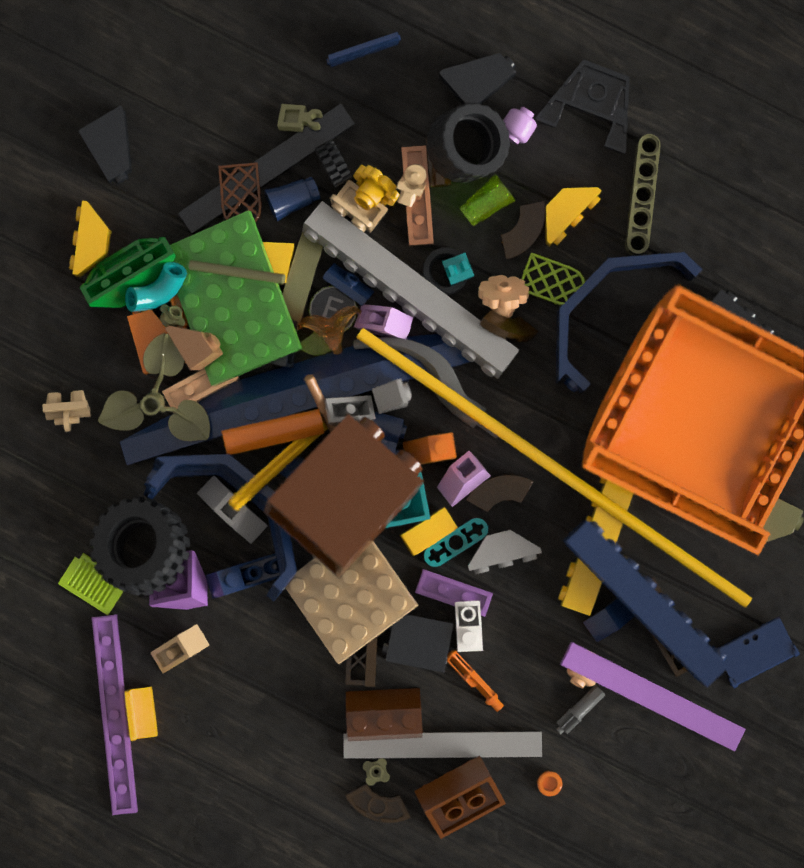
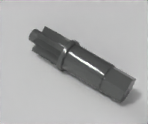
[556,685,605,734]

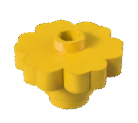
[353,165,400,210]

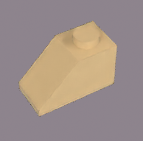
[150,624,209,673]

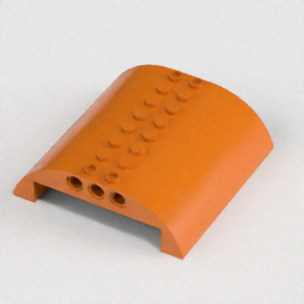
[583,286,804,555]

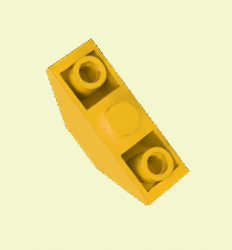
[545,187,601,247]
[69,201,111,277]

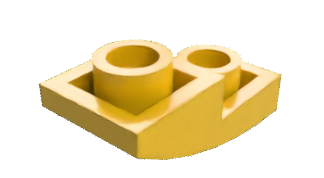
[400,507,458,556]

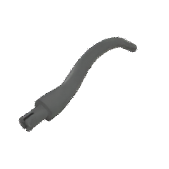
[353,337,498,438]

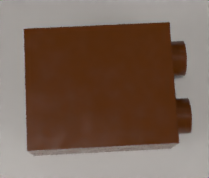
[264,414,424,578]

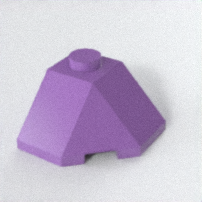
[149,550,208,610]

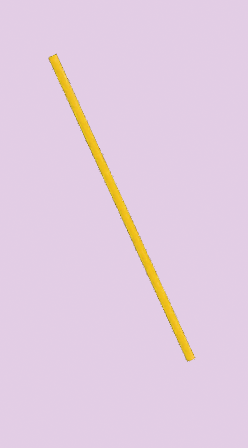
[356,328,752,608]

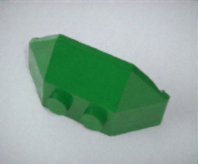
[80,237,176,308]

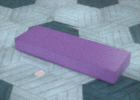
[415,569,493,617]

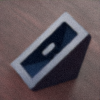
[583,598,635,642]

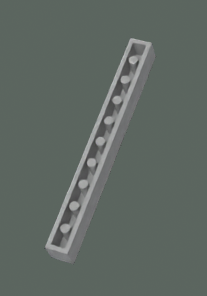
[302,201,519,379]

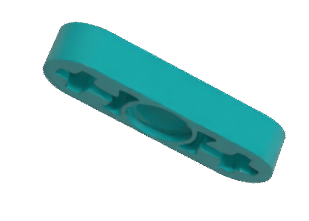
[424,518,488,567]

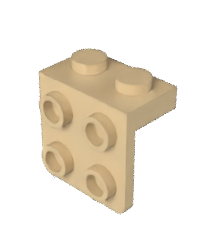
[330,180,388,233]

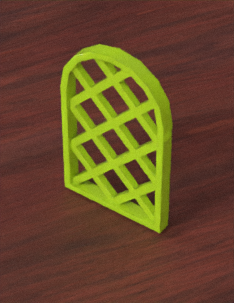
[521,253,585,305]

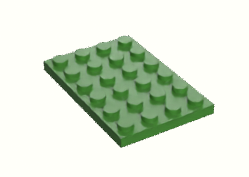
[170,211,302,386]

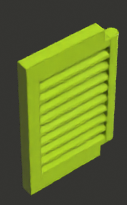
[58,553,123,615]

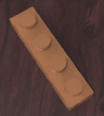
[401,146,434,246]

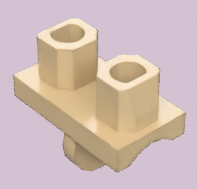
[397,164,427,207]
[43,390,91,432]

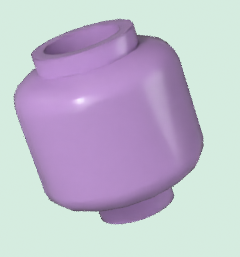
[504,107,537,145]

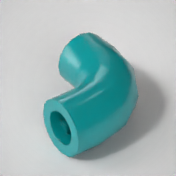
[125,262,187,312]

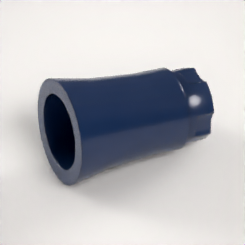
[264,177,321,222]

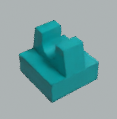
[442,253,474,285]

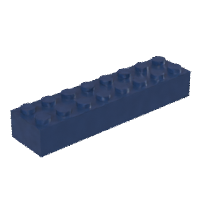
[562,520,729,687]

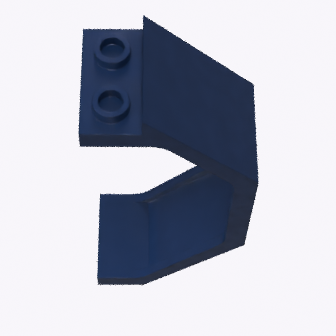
[556,252,702,393]
[143,454,297,602]

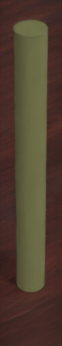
[189,260,285,284]

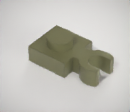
[277,104,323,132]

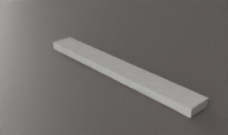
[344,731,542,758]

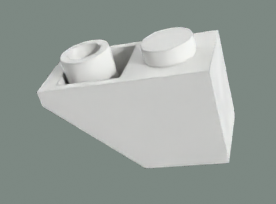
[455,601,483,652]

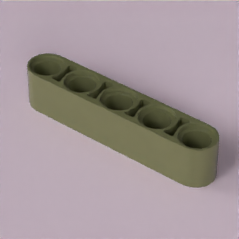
[625,134,661,256]

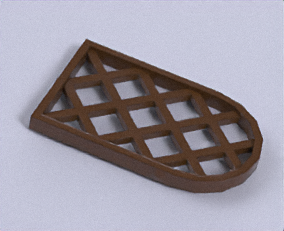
[218,162,262,223]

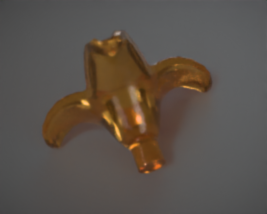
[298,306,362,355]

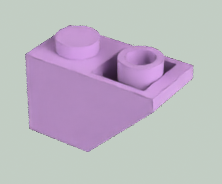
[437,451,490,507]

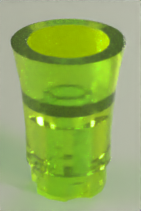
[459,174,515,227]

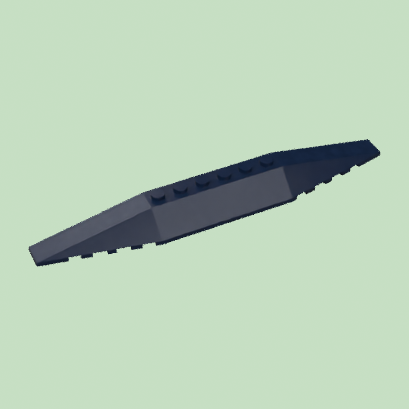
[120,334,470,465]

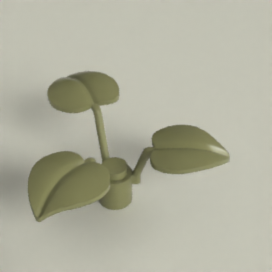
[98,333,210,441]

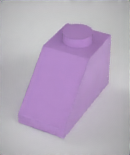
[354,304,413,339]

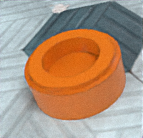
[537,771,562,796]

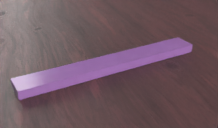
[92,615,138,815]
[560,642,746,751]

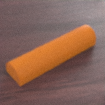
[221,409,324,455]

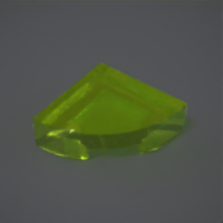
[301,331,332,356]

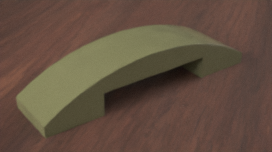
[282,232,324,331]

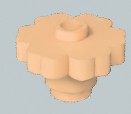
[478,275,529,318]

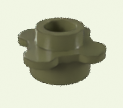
[160,304,185,327]
[363,758,390,785]

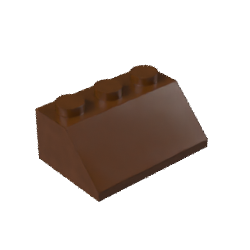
[346,688,422,742]
[414,756,506,839]

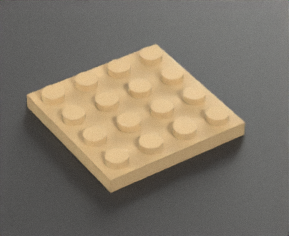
[286,541,418,664]

